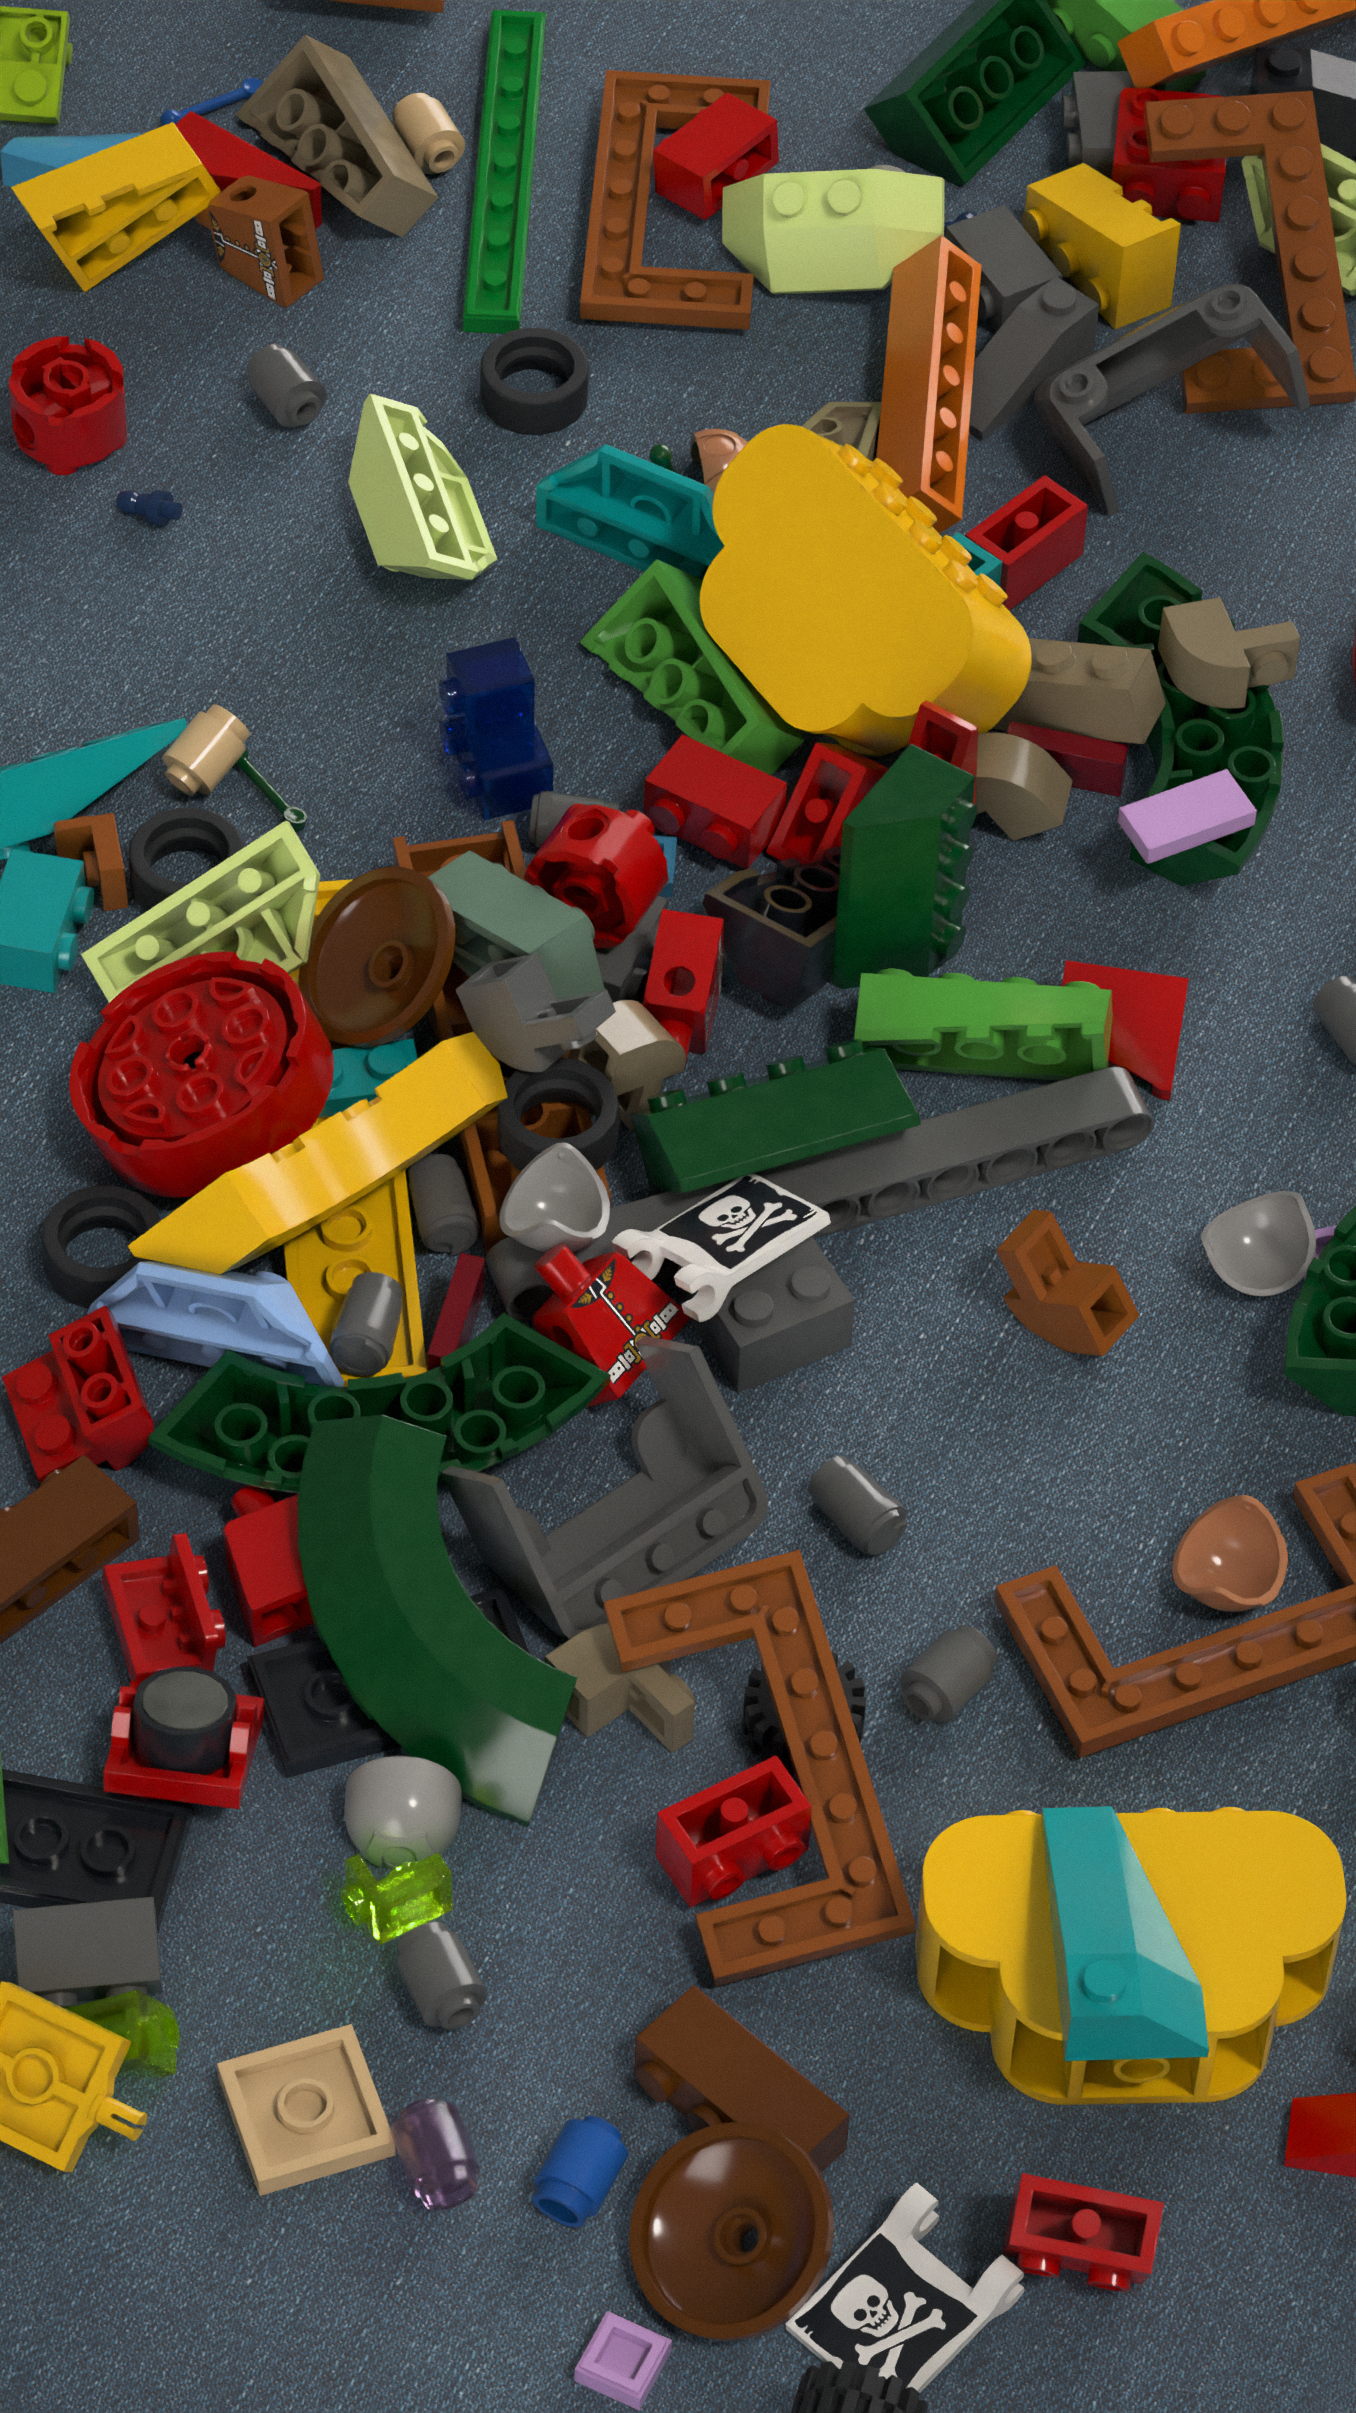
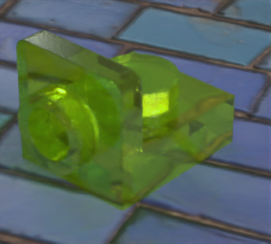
[340,1852,453,1945]
[66,1990,180,2077]

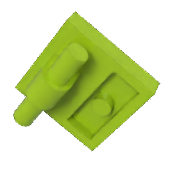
[0,6,73,125]

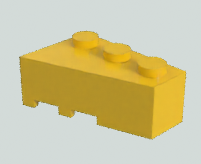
[11,122,221,293]
[1022,163,1181,330]

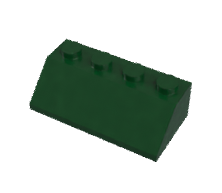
[864,0,1087,187]
[832,744,977,989]
[631,1039,921,1193]

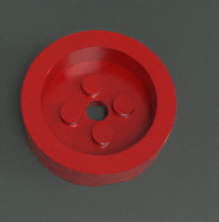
[69,951,334,1198]

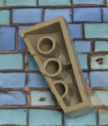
[235,34,439,238]
[992,638,1166,744]

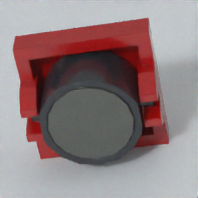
[103,1667,264,1809]

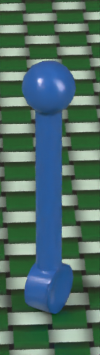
[160,78,262,126]

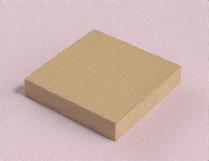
[217,2024,395,2196]

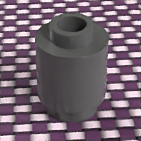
[247,344,326,428]
[900,1625,998,1723]
[396,1922,487,2030]

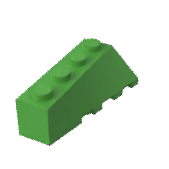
[579,559,805,775]
[854,968,1113,1081]

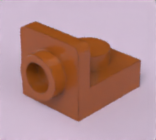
[53,813,128,911]

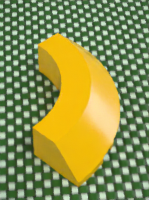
[128,1032,508,1275]

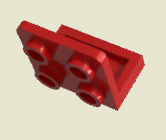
[1111,87,1227,223]

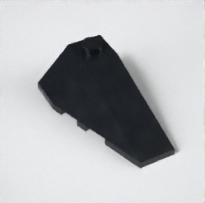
[1250,48,1356,160]
[702,846,841,1010]

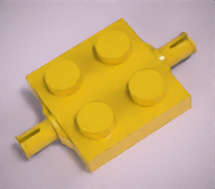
[0,1981,148,2172]

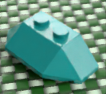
[536,444,725,581]

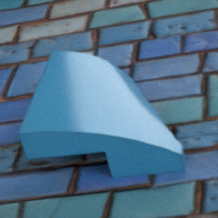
[0,133,142,187]

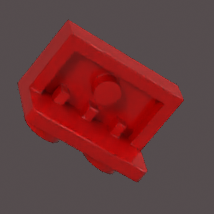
[102,1533,226,1682]

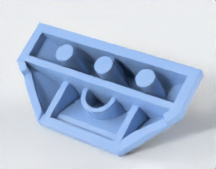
[87,1261,345,1387]

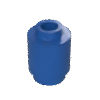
[533,2116,628,2228]

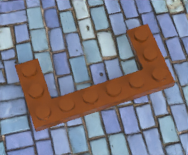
[580,70,771,330]
[1143,91,1356,414]
[994,1462,1356,1758]
[604,1549,916,1987]

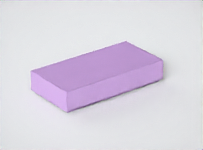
[1118,769,1257,864]

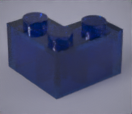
[439,637,554,821]

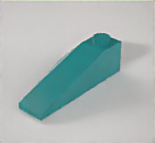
[0,718,187,860]
[1041,1806,1209,2061]

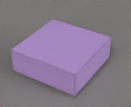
[574,2311,672,2411]

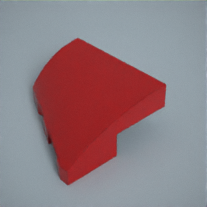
[1062,960,1189,1101]

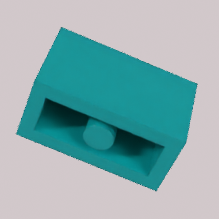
[0,849,94,993]

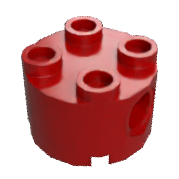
[9,336,127,475]
[524,804,669,948]

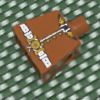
[195,175,324,309]

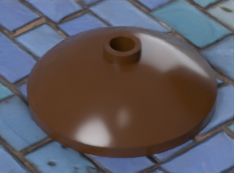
[299,866,455,1048]
[629,2122,834,2341]

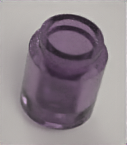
[391,2098,480,2210]

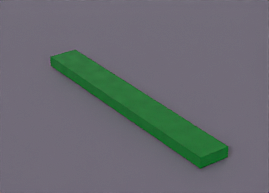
[463,10,546,334]

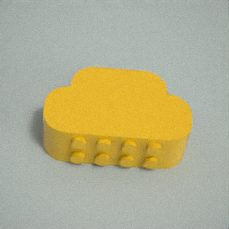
[700,424,1031,756]
[915,1807,1346,2105]

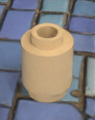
[392,93,465,174]
[162,704,250,796]

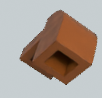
[996,1209,1140,1356]

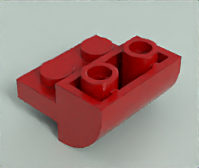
[2,1305,154,1483]

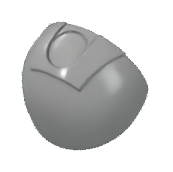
[500,1142,610,1253]
[1201,1191,1316,1296]
[344,1756,462,1870]

